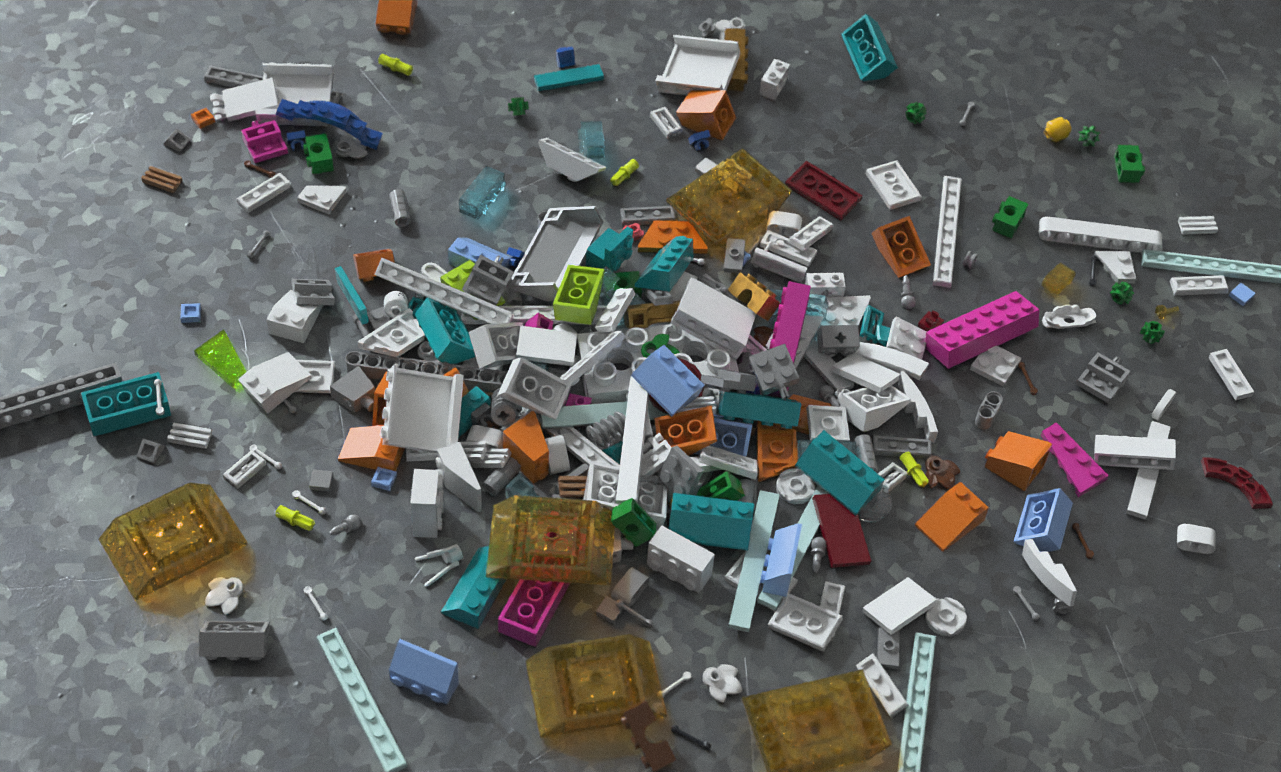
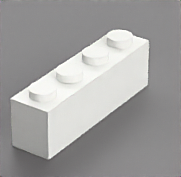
[1094,435,1175,470]

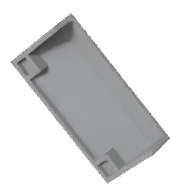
[507,206,604,301]

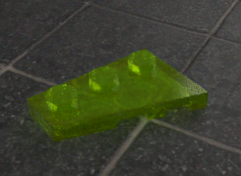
[194,329,246,387]

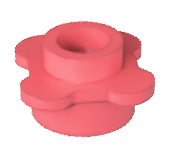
[623,223,644,241]

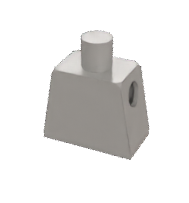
[330,366,375,412]

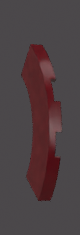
[1201,457,1273,509]

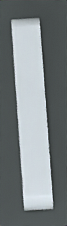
[1039,217,1162,253]

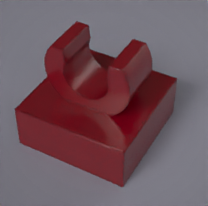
[918,310,944,332]

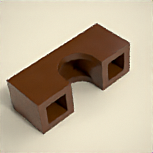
[620,700,677,772]

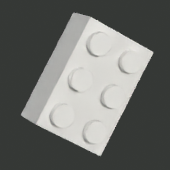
[410,469,444,538]
[647,526,715,593]

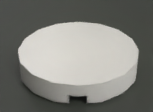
[776,468,816,505]
[925,597,967,636]

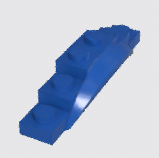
[276,99,383,150]

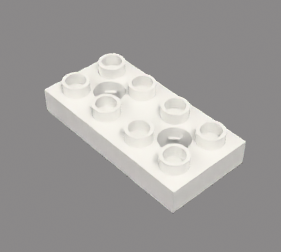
[576,324,739,404]

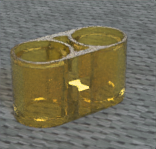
[1041,262,1076,296]

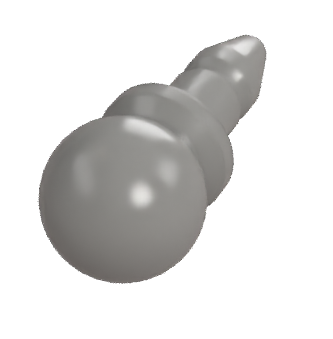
[901,275,916,309]
[819,385,840,407]
[329,515,362,535]
[811,537,827,573]

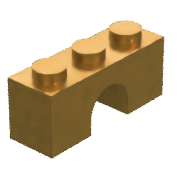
[728,272,781,321]

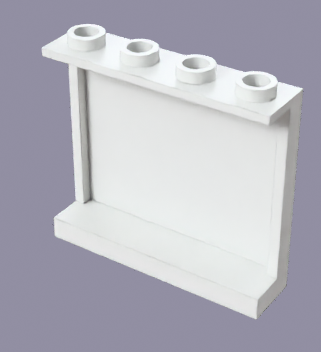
[655,35,741,95]
[255,63,334,126]
[670,277,756,359]
[380,363,464,453]

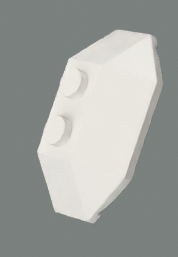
[538,138,606,182]

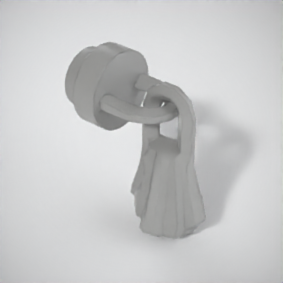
[698,273,726,294]

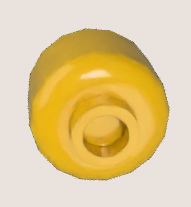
[1044,117,1071,142]

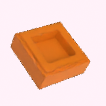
[191,108,215,129]

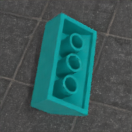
[841,14,898,81]
[635,236,694,292]
[415,297,476,364]
[81,372,171,437]
[719,390,802,429]
[795,430,885,516]
[669,493,754,550]
[441,544,515,629]

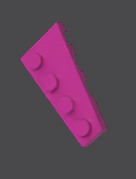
[1041,422,1109,497]

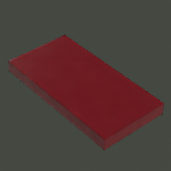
[785,160,863,221]
[812,494,871,568]

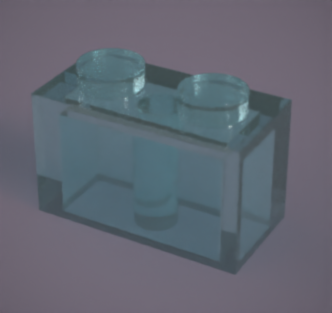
[577,121,605,159]

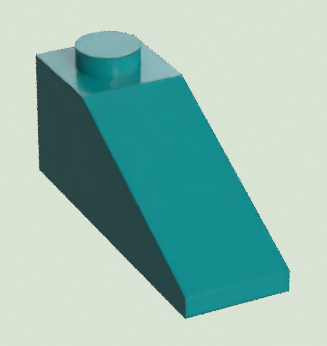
[458,386,491,438]

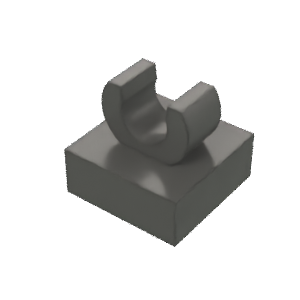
[471,403,495,427]

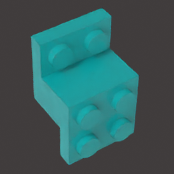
[586,226,634,275]

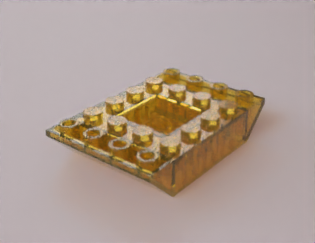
[666,148,792,248]
[99,482,248,601]
[486,495,615,585]
[525,634,667,738]
[741,669,892,772]

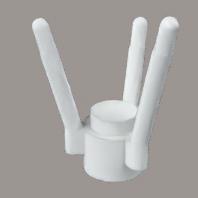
[415,544,463,587]

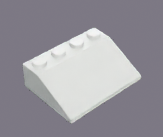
[581,461,667,532]

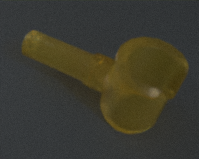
[1155,305,1179,319]

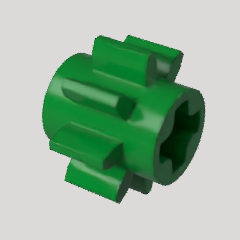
[508,97,529,116]
[905,102,927,124]
[1078,126,1100,147]
[1110,281,1134,304]
[1140,321,1165,344]

